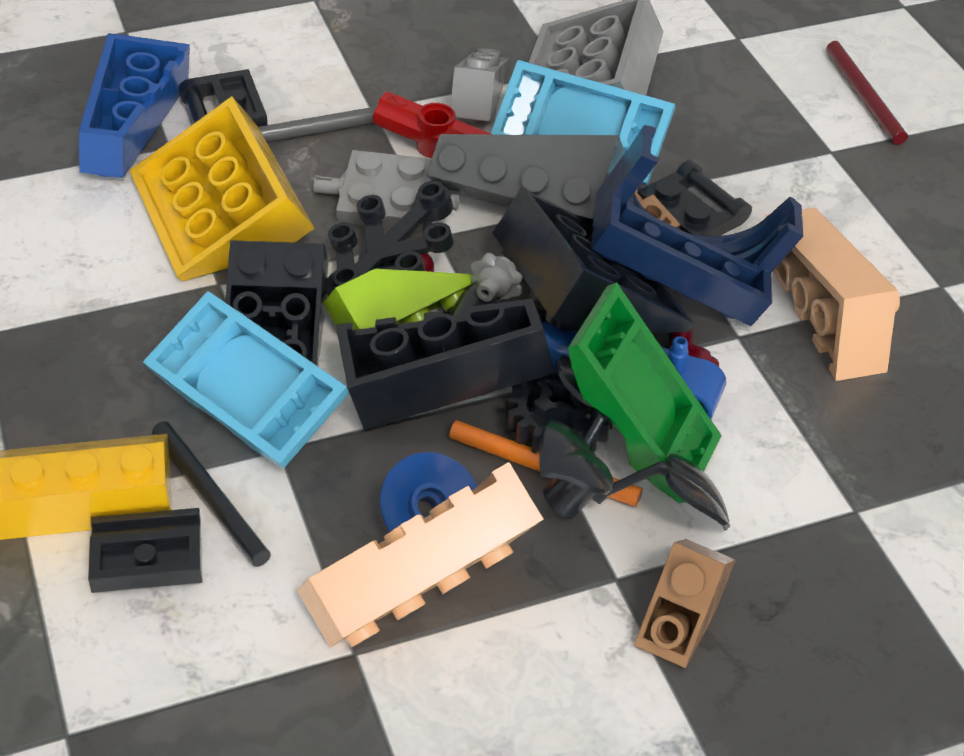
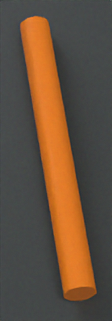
[449,420,643,507]

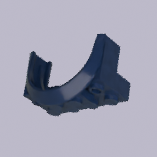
[591,125,804,326]

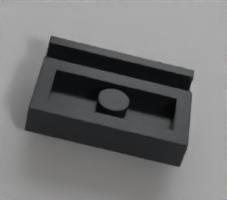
[88,508,203,593]

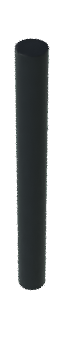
[152,421,271,567]

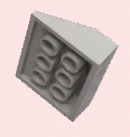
[528,0,664,96]

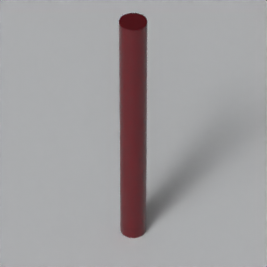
[826,41,908,145]

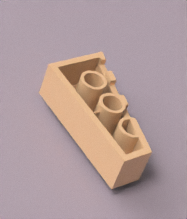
[766,208,900,381]
[297,462,543,648]

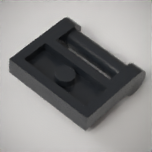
[178,69,268,127]
[637,160,752,236]

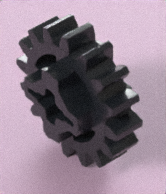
[505,374,613,454]

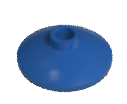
[379,452,477,532]

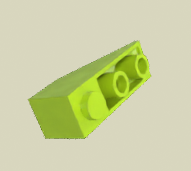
[323,269,474,330]

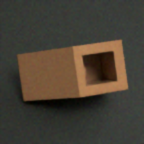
[634,539,736,668]

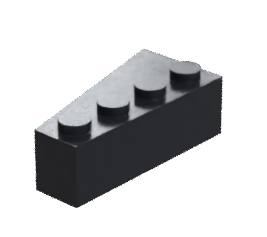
[336,298,555,430]

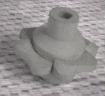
[471,253,522,302]

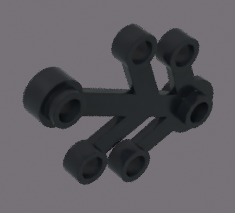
[326,181,454,296]

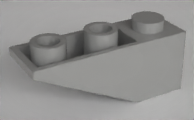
[450,48,510,122]

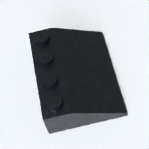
[492,188,695,333]

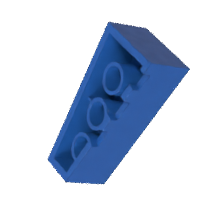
[79,33,190,178]

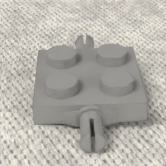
[313,150,461,232]

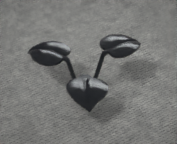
[539,355,730,531]

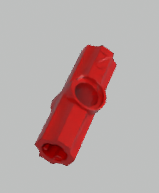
[373,91,493,158]

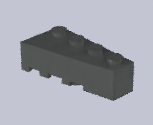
[427,134,625,223]

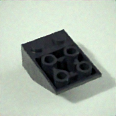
[225,240,329,366]

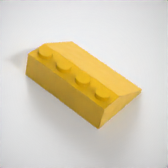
[129,96,315,281]

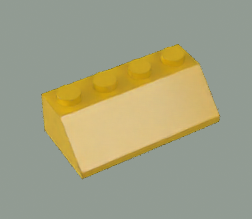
[0,434,172,540]

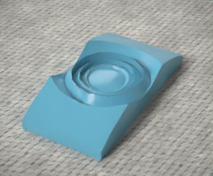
[491,60,676,186]
[143,291,349,469]

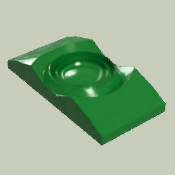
[568,282,722,504]

